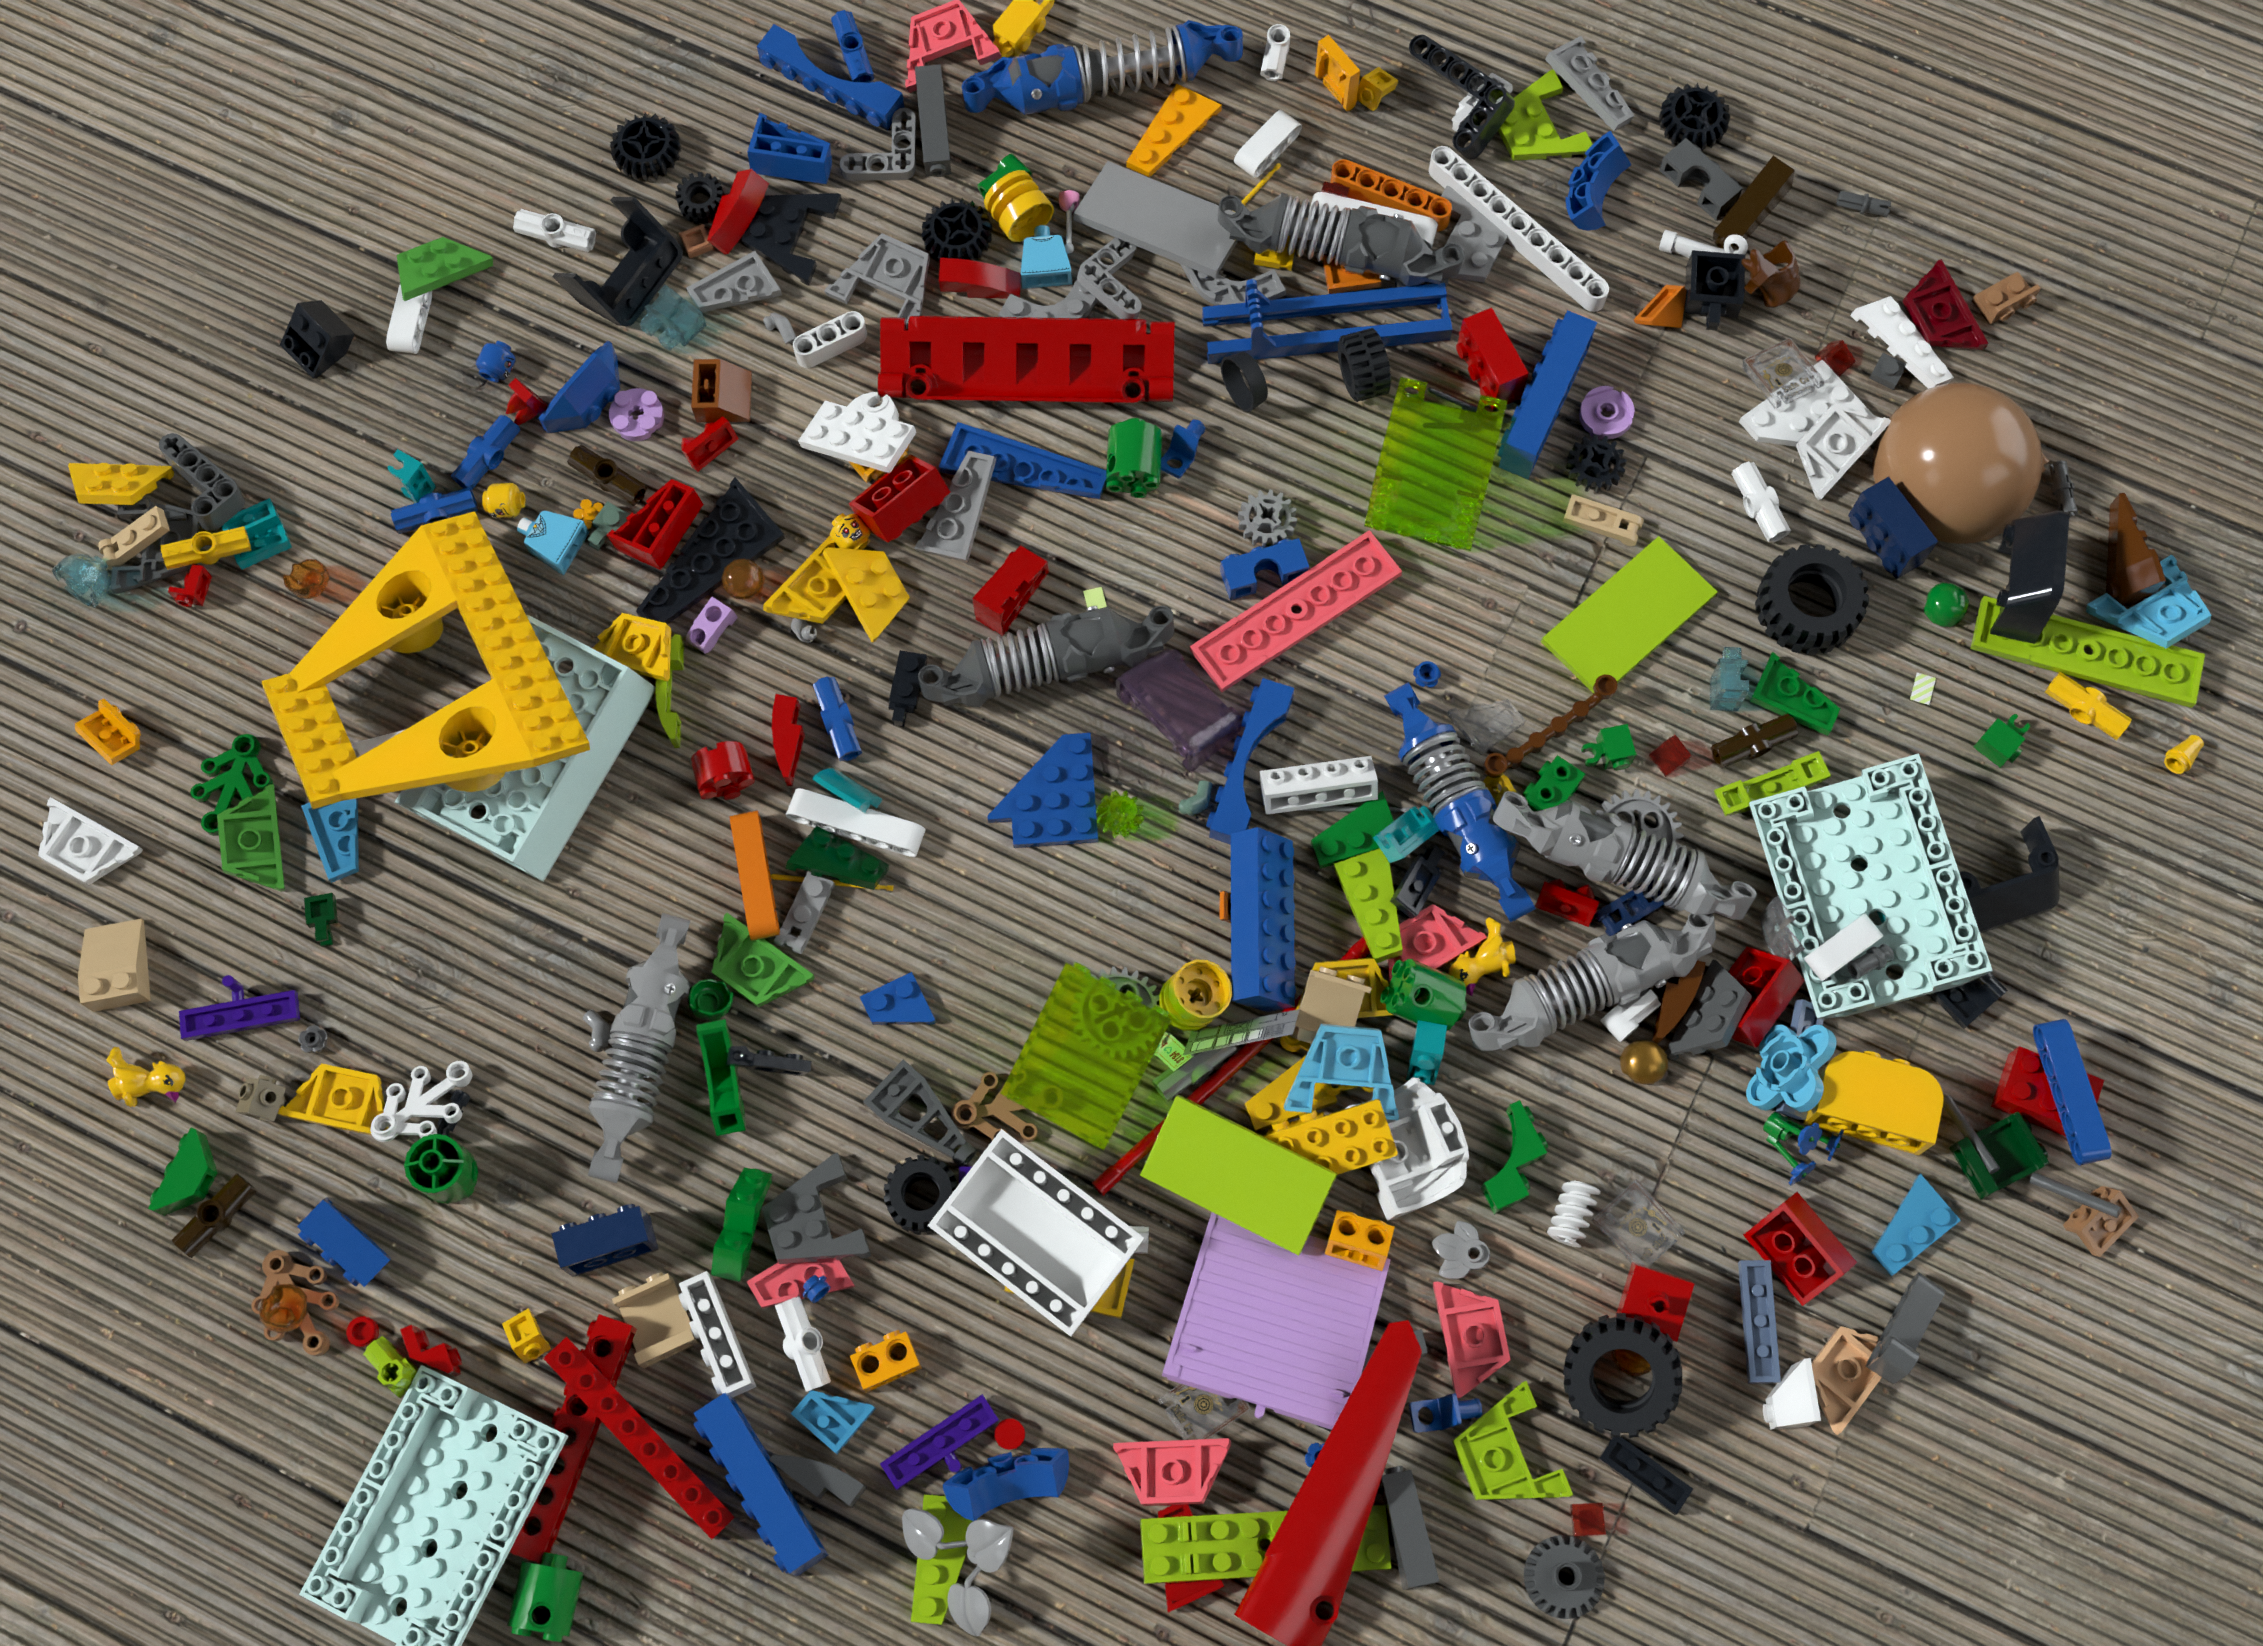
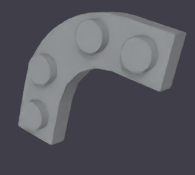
[1180,264,1286,305]
[998,274,1104,318]

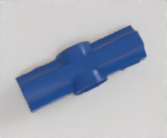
[831,10,875,83]
[451,415,520,489]
[391,487,478,534]
[812,676,862,761]

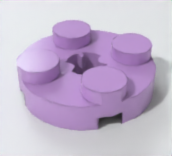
[1579,386,1635,440]
[609,388,664,441]

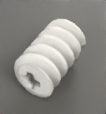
[1547,1181,1601,1247]

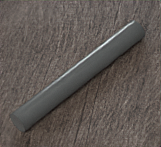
[1943,1095,2000,1174]
[2030,1172,2122,1218]

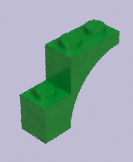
[697,1019,746,1136]
[1481,1100,1548,1215]
[711,1167,772,1282]

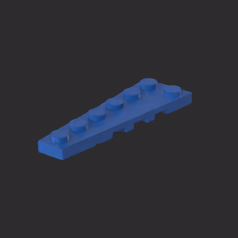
[938,422,1107,499]

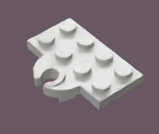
[798,392,917,473]

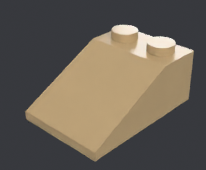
[78,918,151,1012]

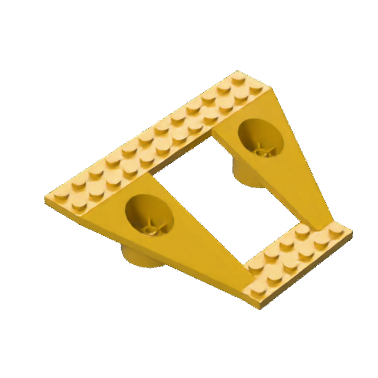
[261,511,590,809]

